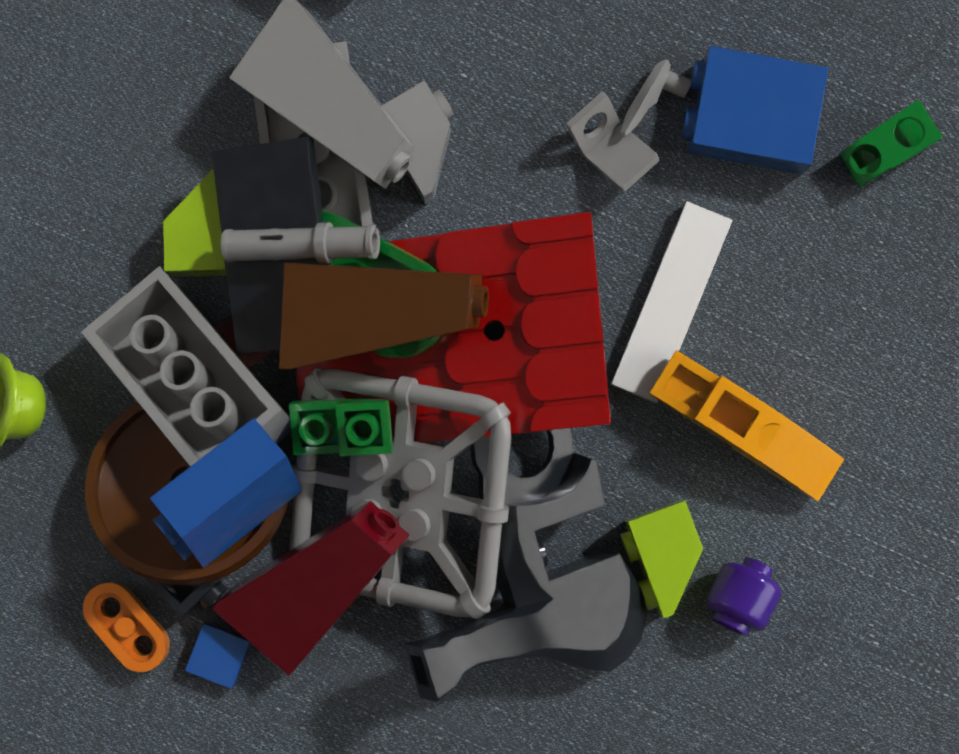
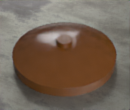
[85,402,288,585]

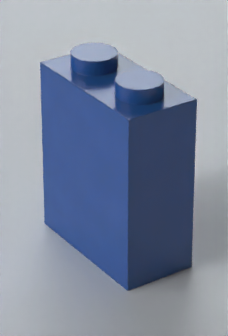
[681,46,829,174]
[150,418,302,568]

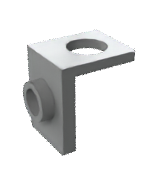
[566,92,660,192]

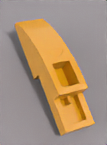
[648,350,844,502]

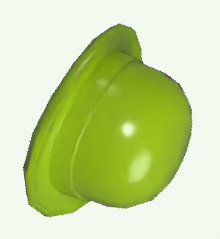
[0,353,46,448]

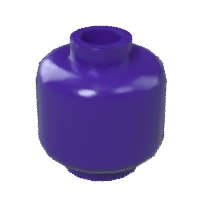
[706,557,782,637]

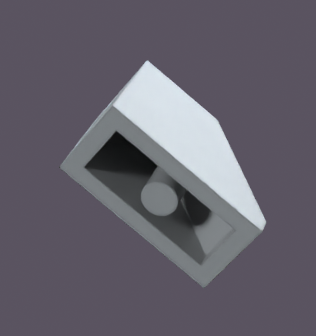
[382,80,454,205]

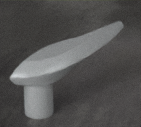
[620,59,691,137]

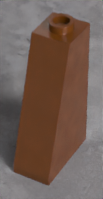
[279,263,489,369]

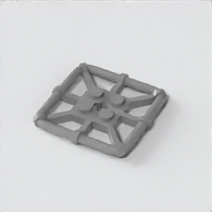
[289,369,511,619]

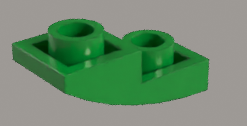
[289,399,393,456]

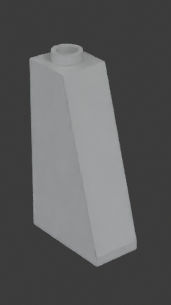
[229,0,414,189]

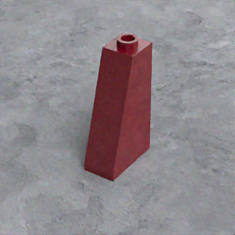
[212,501,410,676]

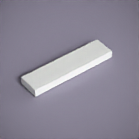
[610,201,733,404]

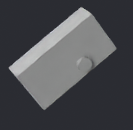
[81,266,292,466]

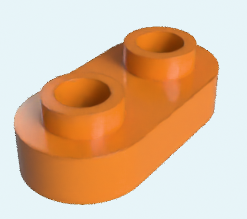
[83,582,170,672]

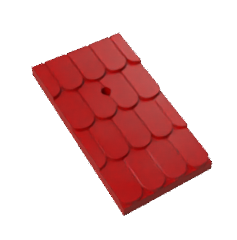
[296,212,611,443]

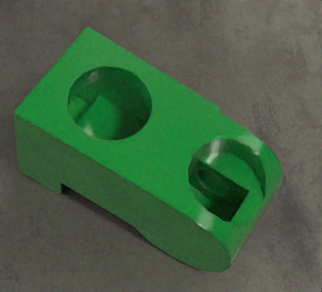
[838,99,943,188]

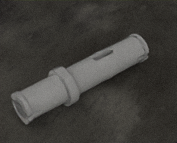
[221,222,380,264]

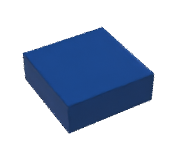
[185,622,251,689]

